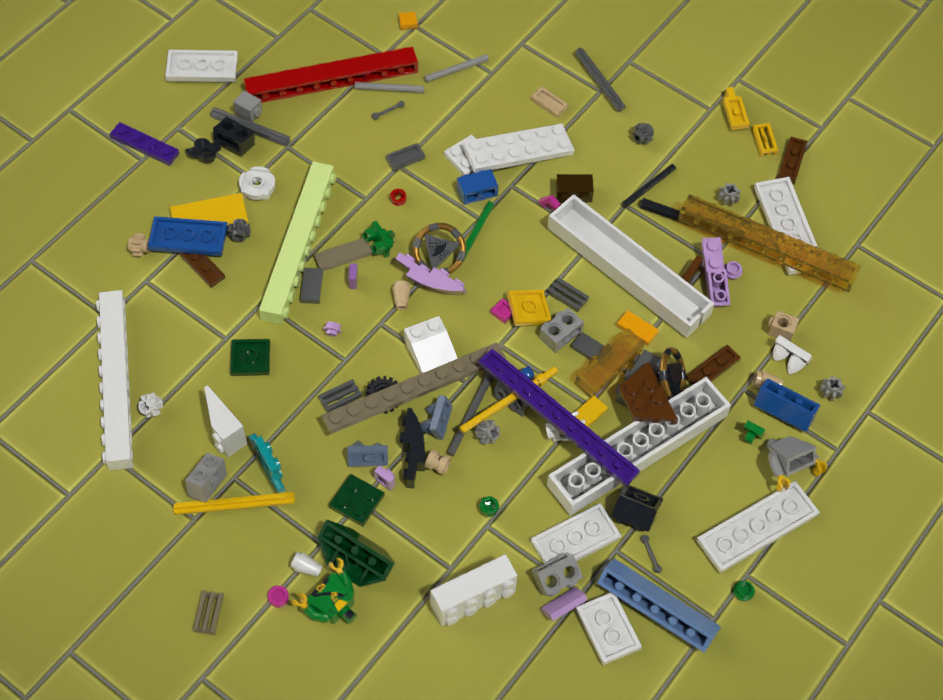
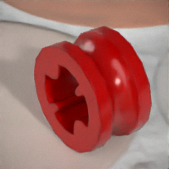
[390,188,407,206]

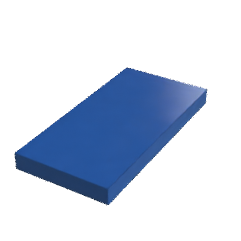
[148,216,228,256]

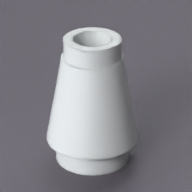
[290,552,323,577]

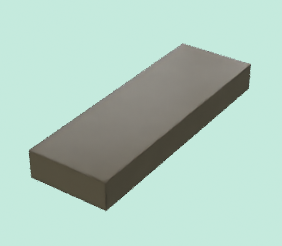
[314,238,373,271]

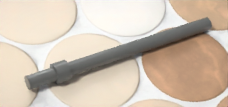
[447,371,495,457]

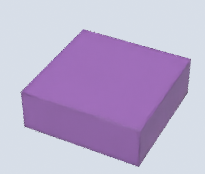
[349,263,358,289]

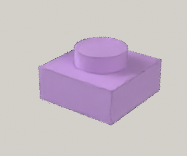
[374,465,395,491]

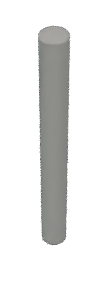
[424,54,489,83]
[355,82,424,93]

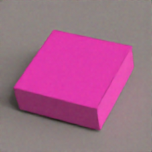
[490,298,512,324]

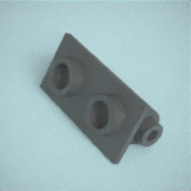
[492,381,531,417]

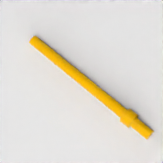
[459,366,558,434]

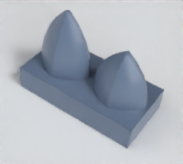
[420,395,453,439]
[347,440,388,467]

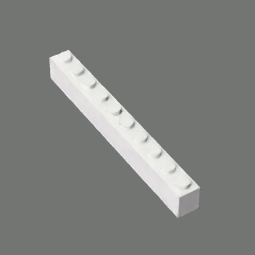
[96,290,134,471]

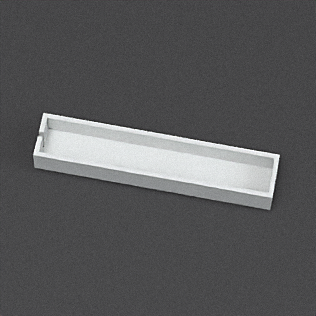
[548,194,715,338]

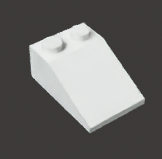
[404,316,458,374]
[204,385,247,457]

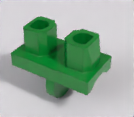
[362,221,395,258]

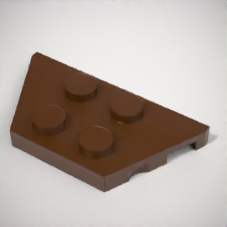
[619,362,678,424]

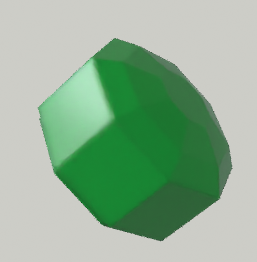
[479,496,499,517]

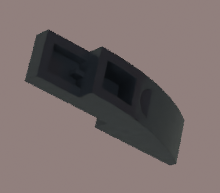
[400,408,425,489]

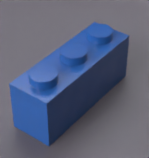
[754,378,821,432]

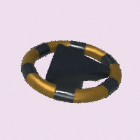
[657,347,686,400]

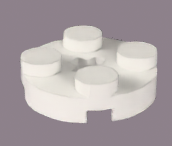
[239,166,276,200]

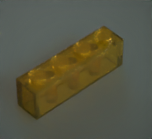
[574,328,645,398]

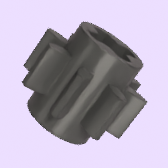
[632,123,654,145]
[228,219,251,242]

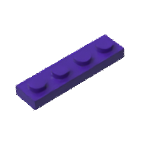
[109,122,180,166]

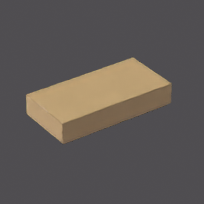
[530,86,569,118]

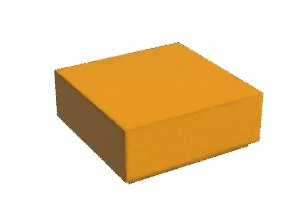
[399,11,418,30]

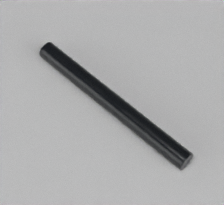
[621,164,676,208]

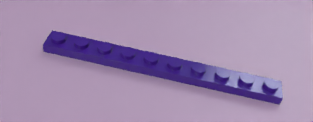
[479,348,640,487]

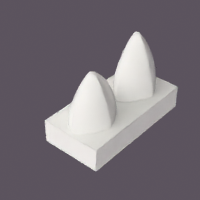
[773,335,812,374]

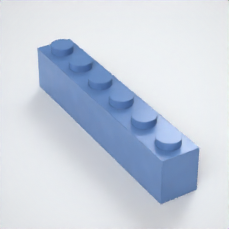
[597,558,721,652]

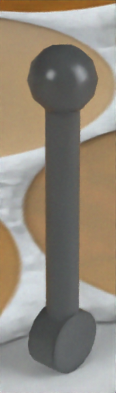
[372,101,405,120]
[641,535,662,573]

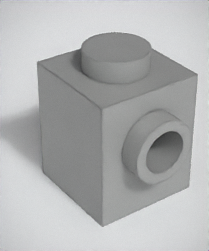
[233,91,262,122]

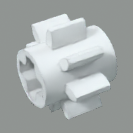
[138,392,163,418]

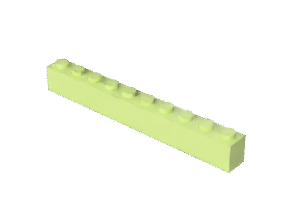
[259,162,337,325]

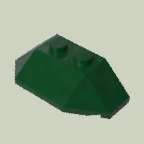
[317,520,395,587]

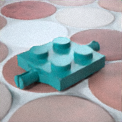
[249,433,286,493]

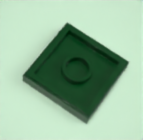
[230,339,271,376]

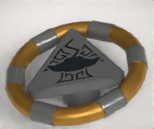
[413,223,466,274]

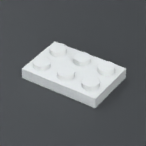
[576,593,642,665]

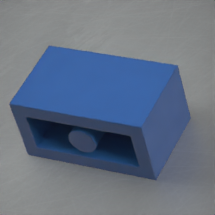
[457,169,498,205]

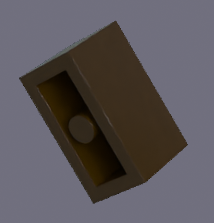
[556,174,594,203]

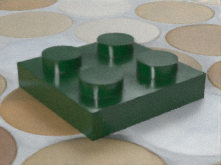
[329,474,385,527]

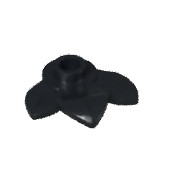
[185,138,221,163]

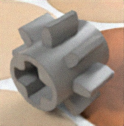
[718,183,741,206]
[820,376,846,401]
[476,420,500,444]

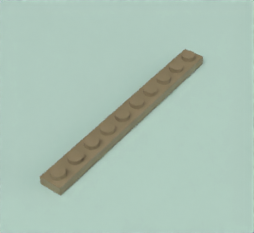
[322,342,506,434]

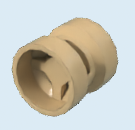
[425,449,451,475]

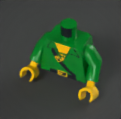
[292,558,357,624]

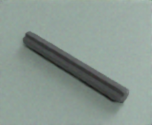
[575,47,626,112]
[211,107,290,146]

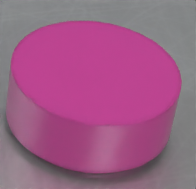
[268,586,289,608]

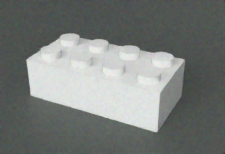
[431,554,518,627]

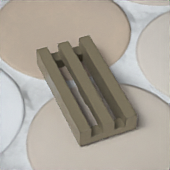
[193,590,224,635]

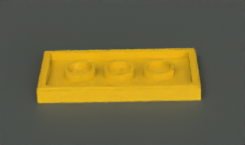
[170,193,249,230]

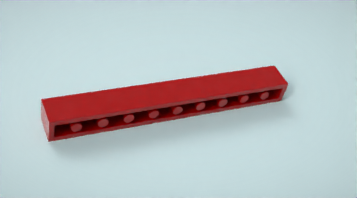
[244,46,418,103]

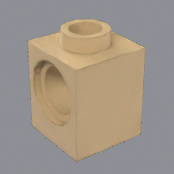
[767,311,799,341]

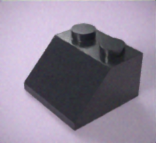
[611,485,664,532]

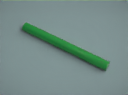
[464,201,494,260]

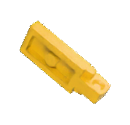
[723,87,750,130]

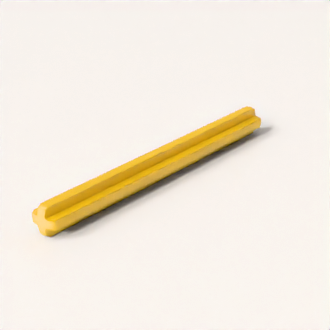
[173,492,295,515]

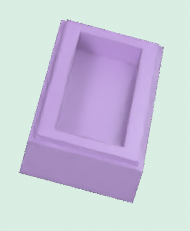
[541,587,587,621]

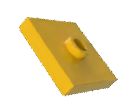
[507,289,552,326]

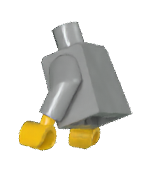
[767,436,827,492]

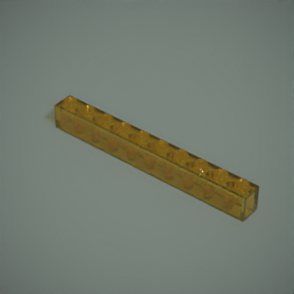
[678,194,861,292]

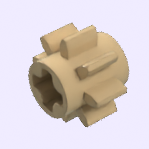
[128,233,149,257]

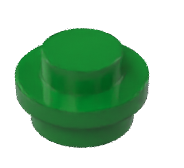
[734,581,755,601]

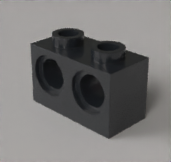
[213,116,255,156]

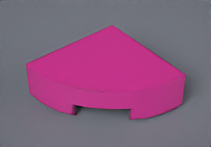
[538,195,561,212]

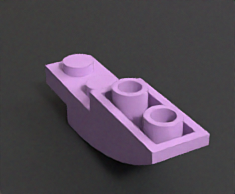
[701,237,731,307]
[396,253,467,295]

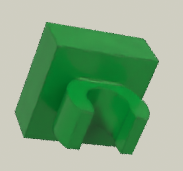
[744,420,765,444]

